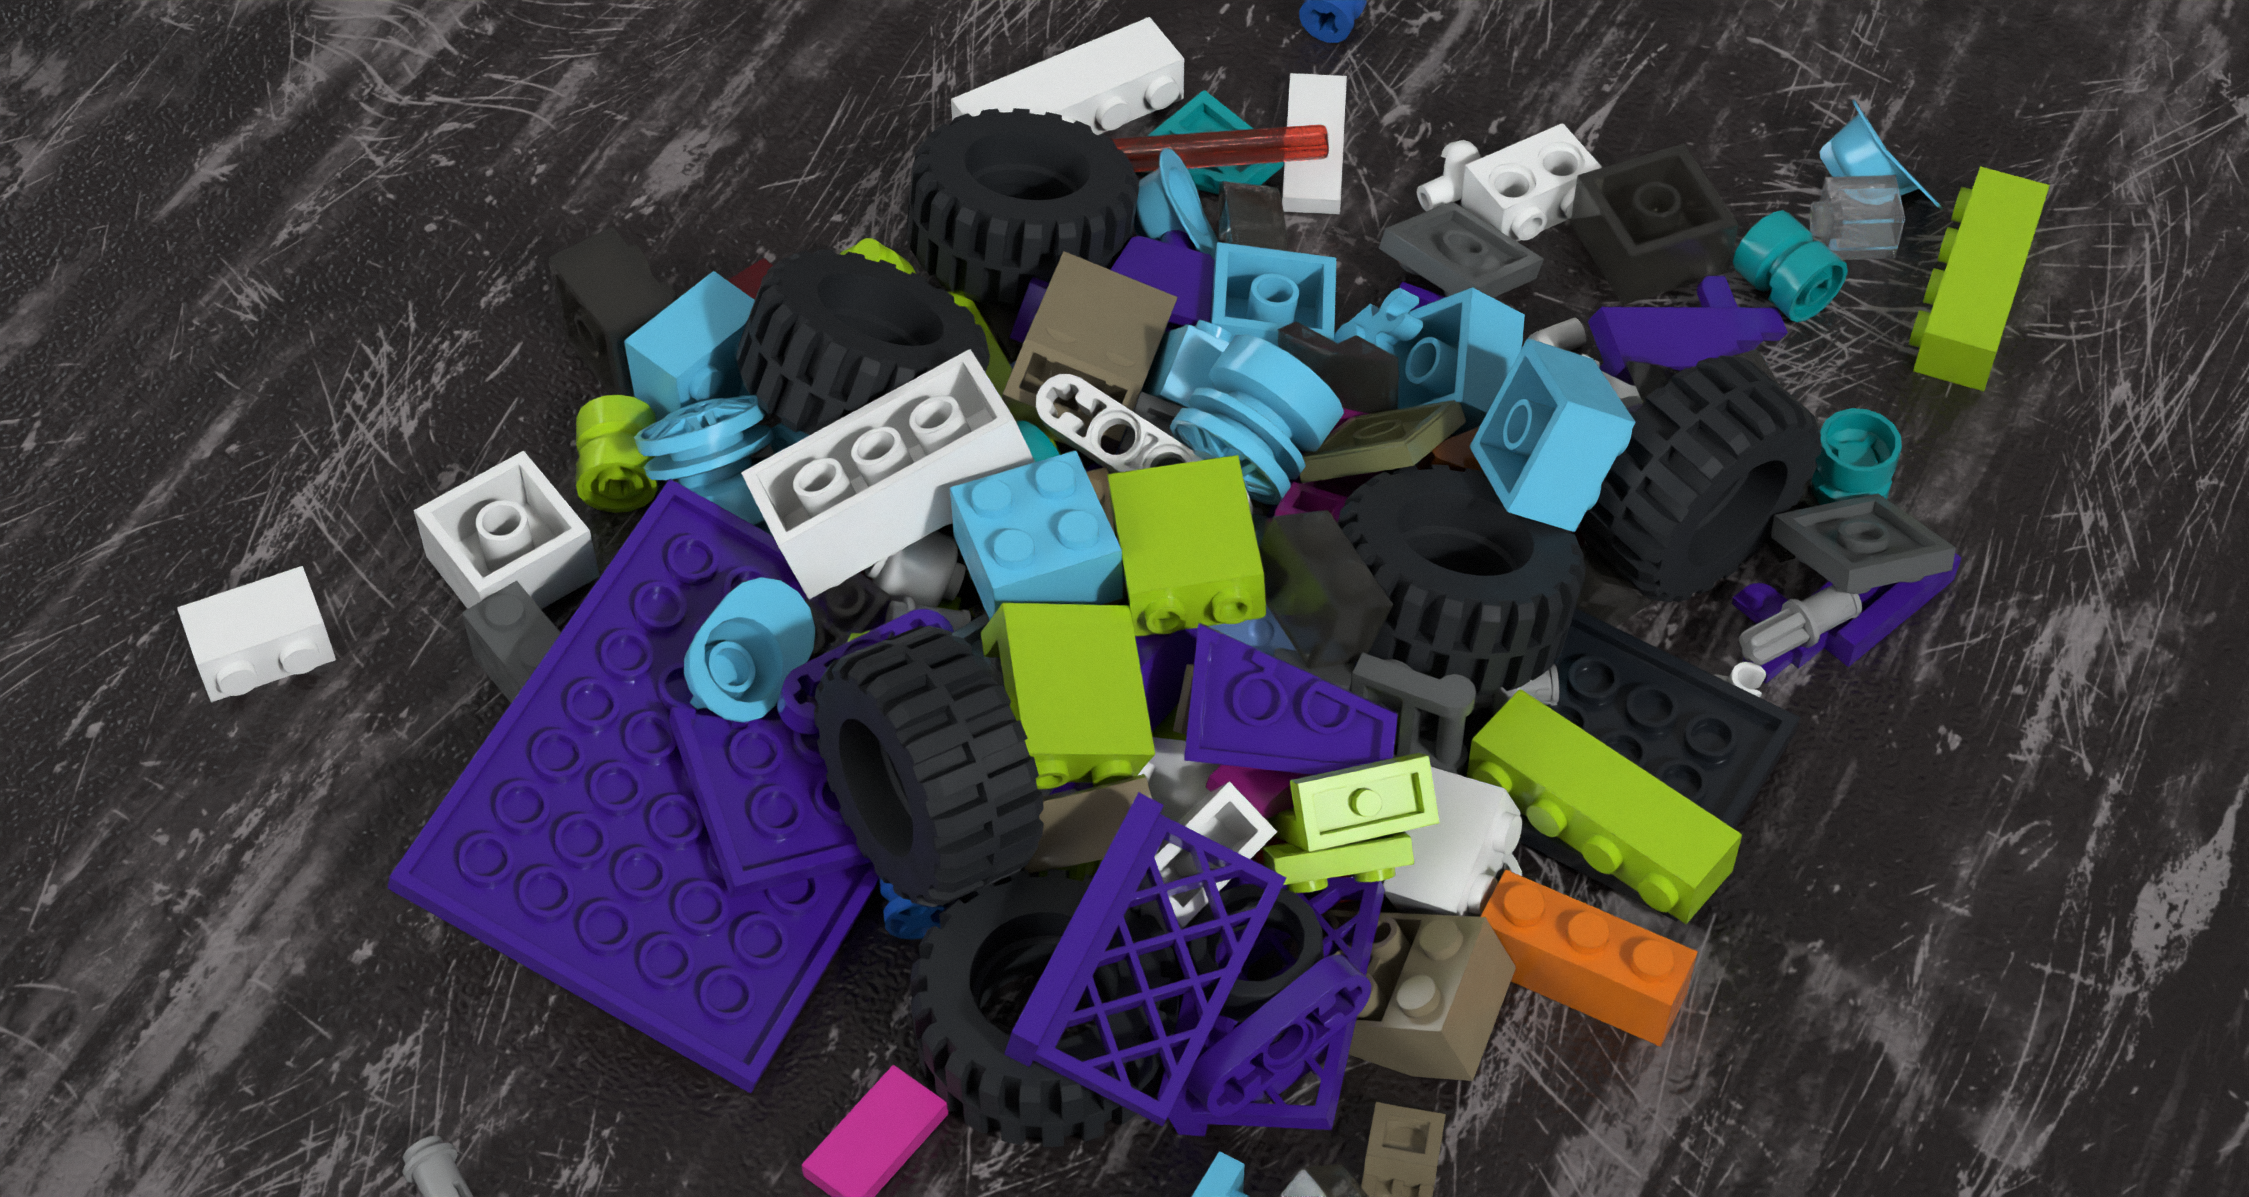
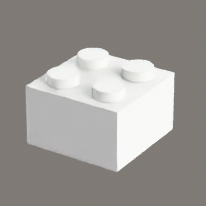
[413,451,600,609]

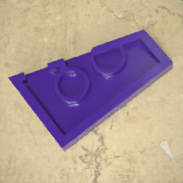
[1184,623,1398,775]

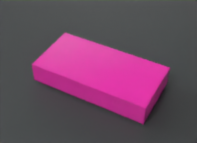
[801,1065,948,1197]

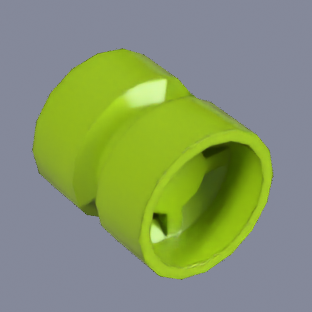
[576,395,658,513]

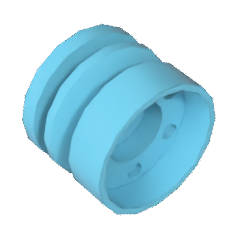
[1170,334,1344,505]
[634,395,774,525]

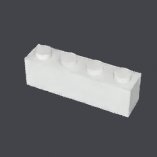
[951,17,1184,135]

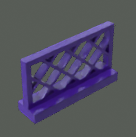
[1004,792,1286,1127]
[1157,877,1385,1136]

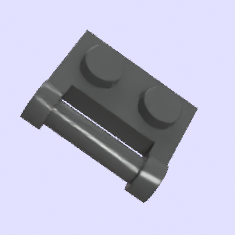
[1351,652,1476,776]

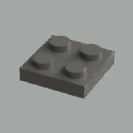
[1379,202,1544,298]
[1771,493,1956,594]

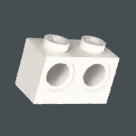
[1461,123,1602,242]

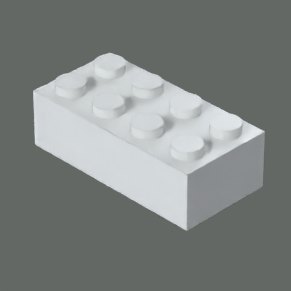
[741,349,1035,599]

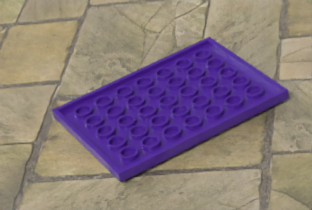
[388,479,890,1094]

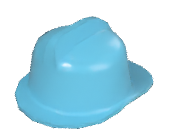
[1820,99,1943,210]
[1134,148,1219,259]
[684,577,815,723]

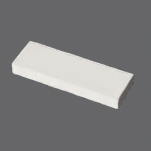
[1282,73,1347,214]

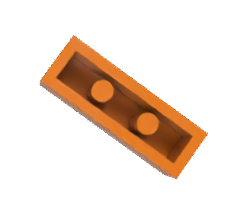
[1480,870,1698,1047]

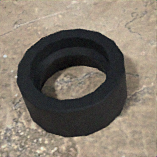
[1189,884,1324,1023]

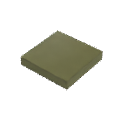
[1300,400,1466,483]

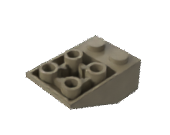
[1002,251,1178,455]
[1282,910,1516,1081]

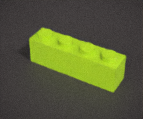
[1909,166,2050,392]
[1467,689,1742,924]

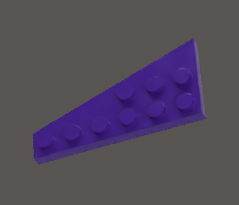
[668,707,872,898]

